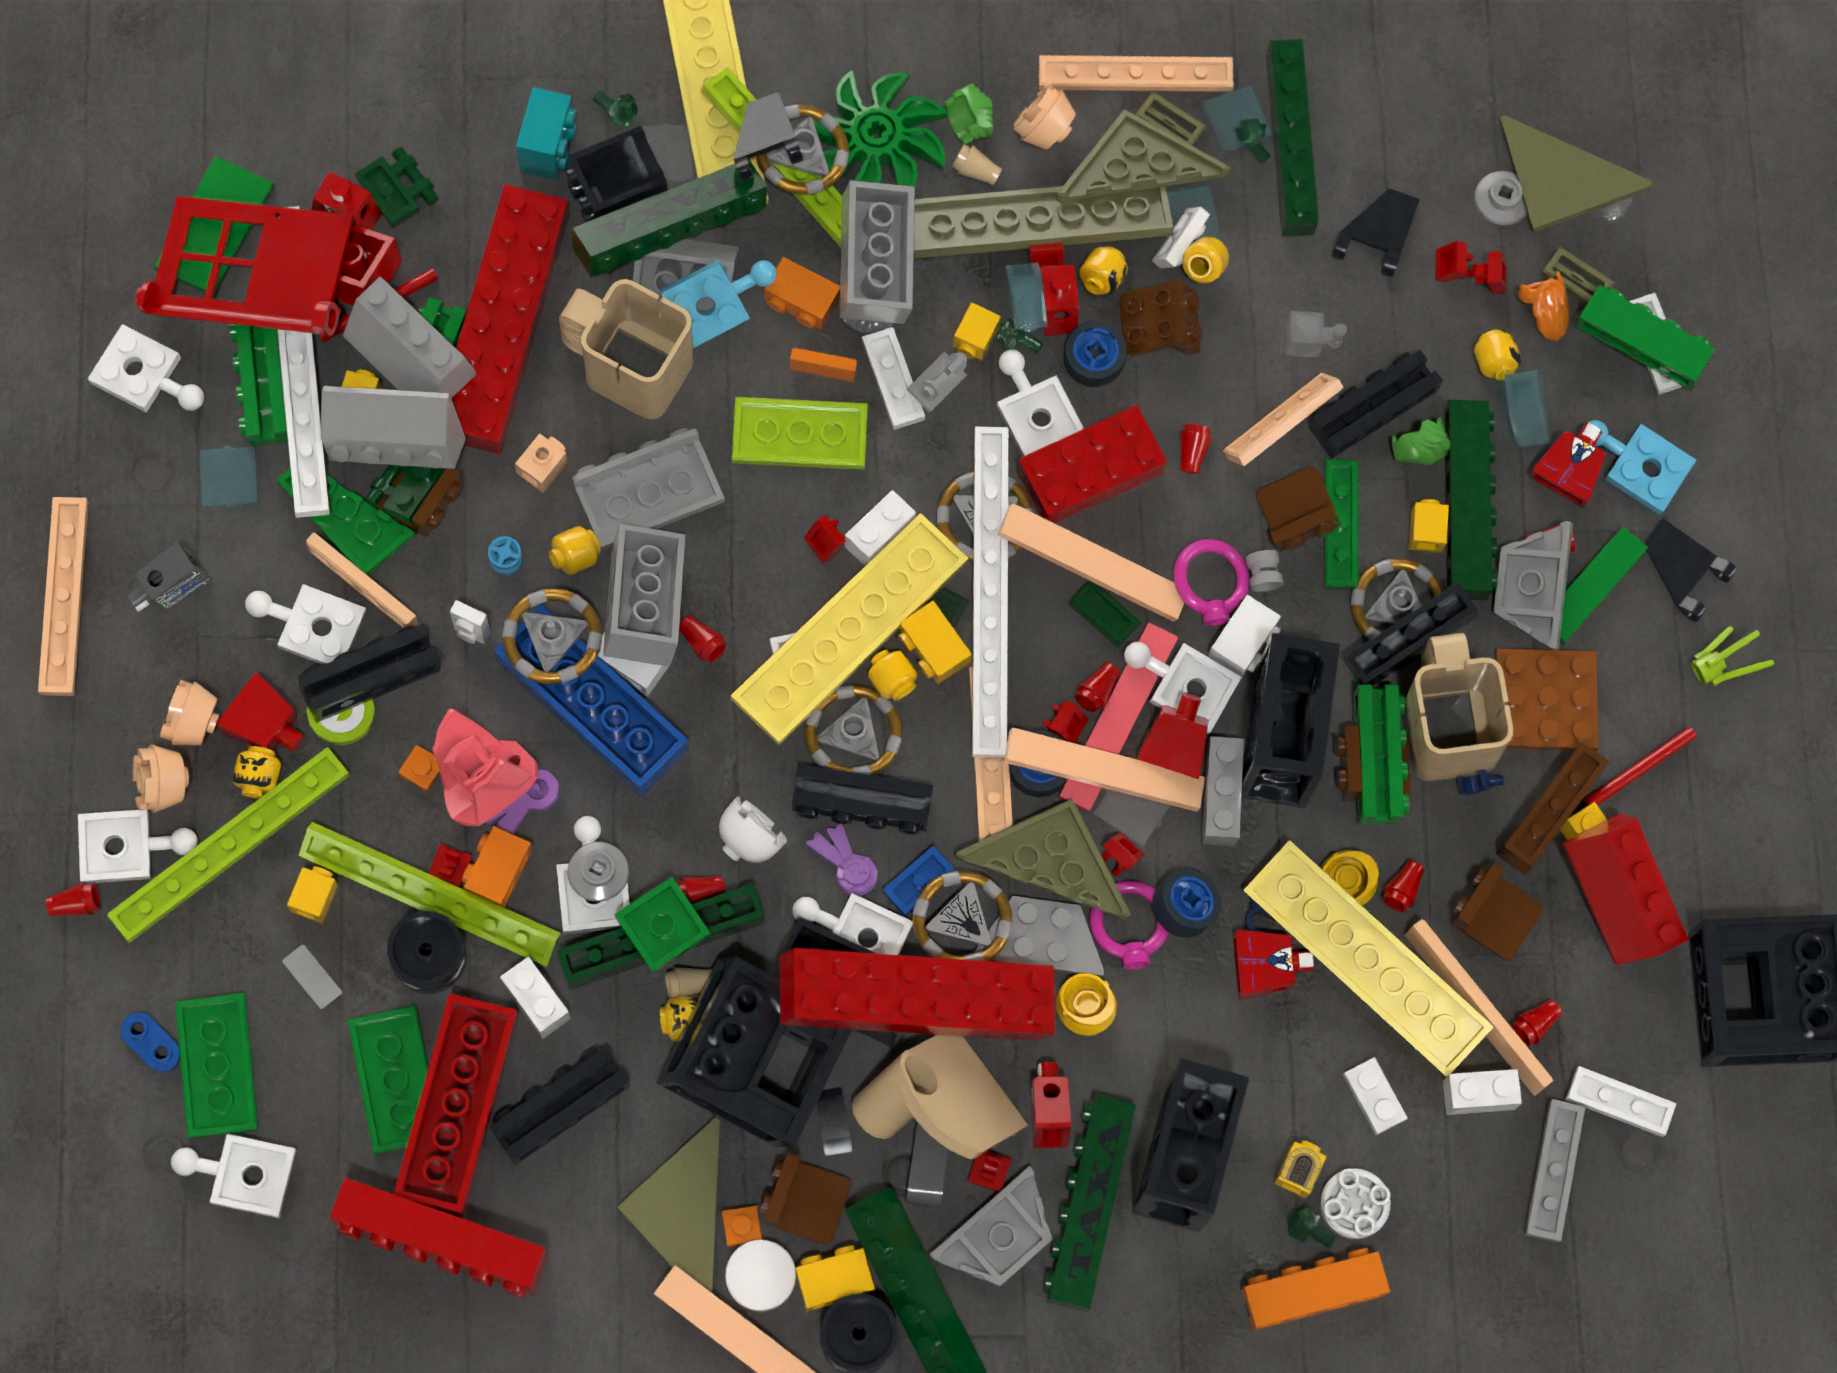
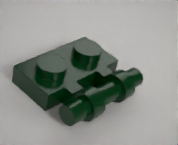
[355,147,439,229]
[365,464,446,525]

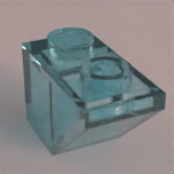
[1005,263,1047,331]
[1504,370,1550,448]

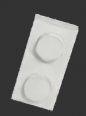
[1152,207,1210,269]
[450,600,491,644]
[1343,1057,1407,1136]

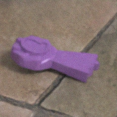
[486,769,559,834]
[806,824,878,896]

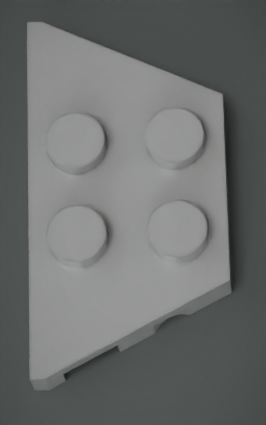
[1494,521,1573,650]
[974,896,1104,978]
[929,1166,1052,1288]

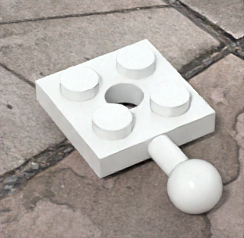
[88,324,205,413]
[996,350,1084,457]
[245,584,366,665]
[1124,642,1242,736]
[78,810,198,884]
[556,816,630,934]
[792,893,913,955]
[171,1134,297,1219]

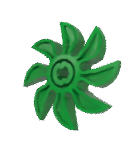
[809,70,948,191]

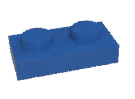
[882,846,956,917]

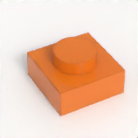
[398,744,440,793]
[722,1206,762,1247]

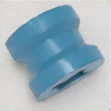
[488,536,523,576]

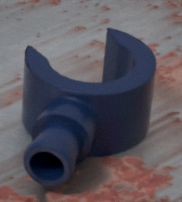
[1457,770,1504,795]
[1245,897,1275,932]

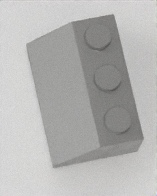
[633,239,739,312]

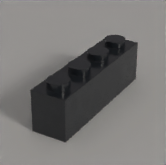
[1346,582,1478,686]

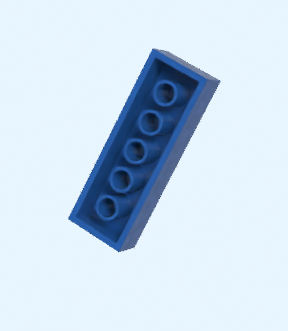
[493,604,689,797]

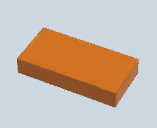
[790,348,857,382]

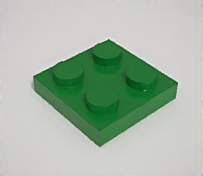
[614,877,711,974]

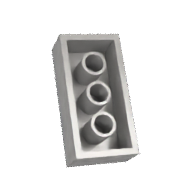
[839,180,915,324]
[603,523,686,667]

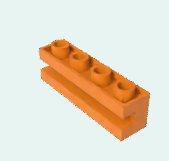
[1240,1248,1390,1331]

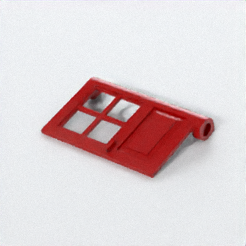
[135,196,354,336]

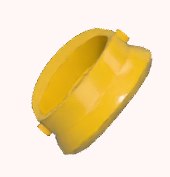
[1320,850,1379,906]
[1056,973,1117,1036]

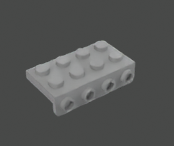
[572,428,725,551]

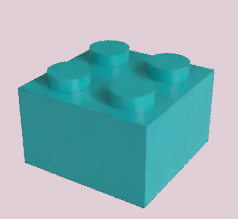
[516,87,578,180]

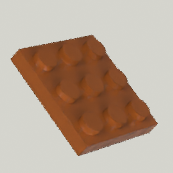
[1494,648,1599,752]

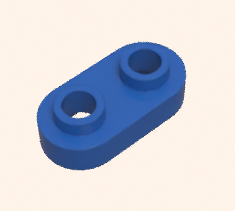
[121,1013,180,1073]

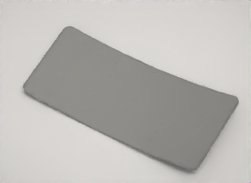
[282,945,342,1009]

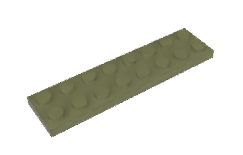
[913,186,1174,259]

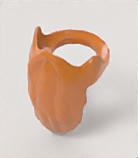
[1518,271,1569,341]

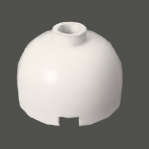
[719,796,787,863]

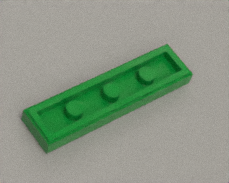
[1324,459,1358,590]
[1560,526,1649,645]

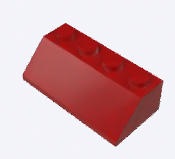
[1563,813,1689,965]

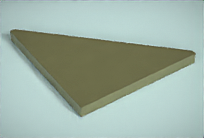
[1056,109,1230,203]
[1500,115,1655,232]
[954,799,1131,919]
[617,1116,720,1293]

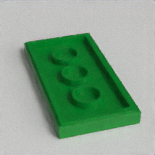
[154,156,275,297]
[175,993,259,1140]
[347,1005,428,1156]

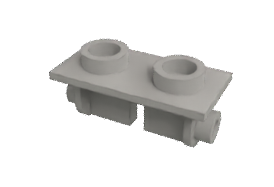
[906,351,967,413]

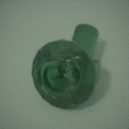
[592,90,638,126]
[1234,118,1270,163]
[998,318,1043,353]
[1288,1206,1336,1248]

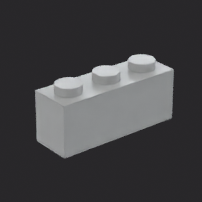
[1201,736,1244,847]

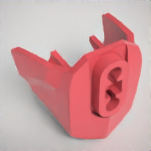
[432,709,538,826]

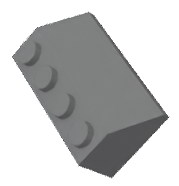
[343,277,477,398]
[321,386,466,469]

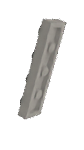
[1525,1099,1585,1243]

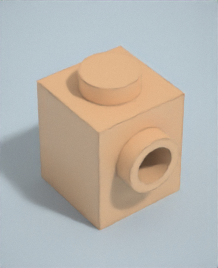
[515,433,568,493]

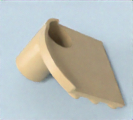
[852,1035,1028,1159]

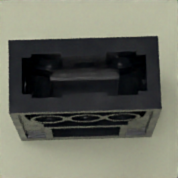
[1241,633,1340,808]
[1688,914,1837,1068]
[656,956,852,1147]
[1132,1058,1250,1233]

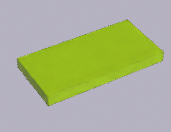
[732,397,868,470]

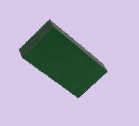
[1068,581,1141,648]

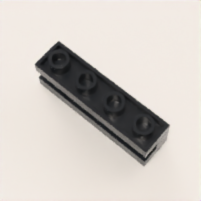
[1309,349,1443,459]
[298,624,441,723]
[792,764,933,835]
[489,1047,630,1166]

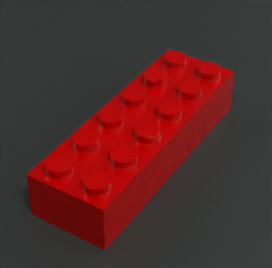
[393,993,518,1218]
[329,1178,549,1299]

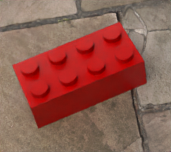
[1016,405,1167,524]

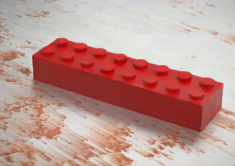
[451,184,570,454]
[780,948,1055,1041]

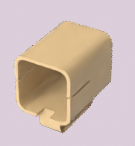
[559,279,694,419]
[1402,633,1513,781]

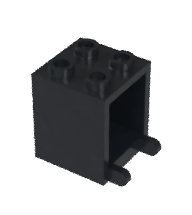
[565,126,668,223]

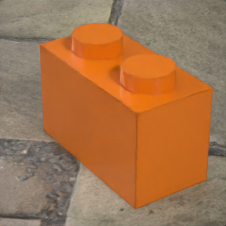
[764,257,840,330]
[462,826,533,908]

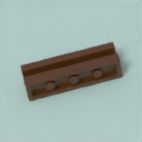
[1497,742,1609,875]

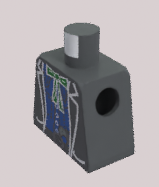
[127,542,213,612]

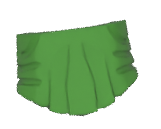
[945,83,993,144]
[1392,417,1451,465]

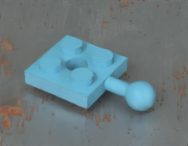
[660,259,777,348]
[1588,420,1696,515]

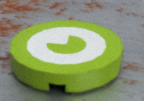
[306,700,376,746]

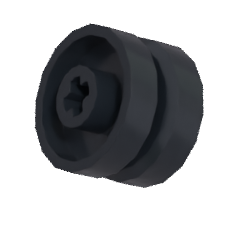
[387,911,467,994]
[820,1294,898,1373]

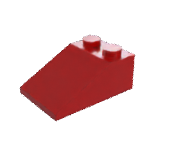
[334,224,402,306]

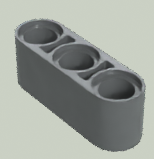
[905,1122,949,1208]

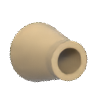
[952,144,1002,186]
[665,967,713,998]

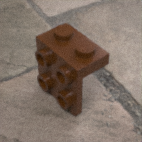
[1120,280,1202,357]
[1257,466,1342,552]
[374,468,463,538]
[1335,725,1411,801]
[1451,862,1543,961]
[760,1153,851,1245]

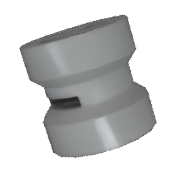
[1245,550,1284,592]

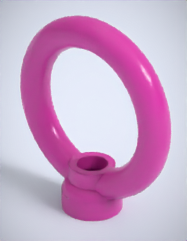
[1173,539,1250,626]
[1089,880,1169,970]

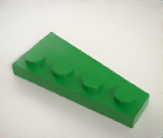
[276,468,416,576]

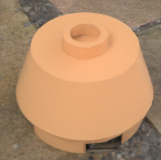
[1013,84,1076,150]
[160,680,219,745]
[133,745,189,813]

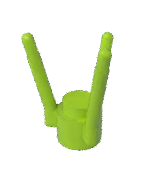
[1690,626,1774,686]

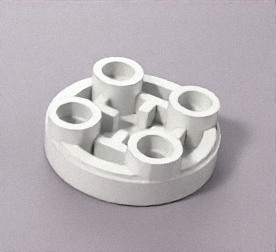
[1320,1169,1390,1239]
[726,1240,796,1313]

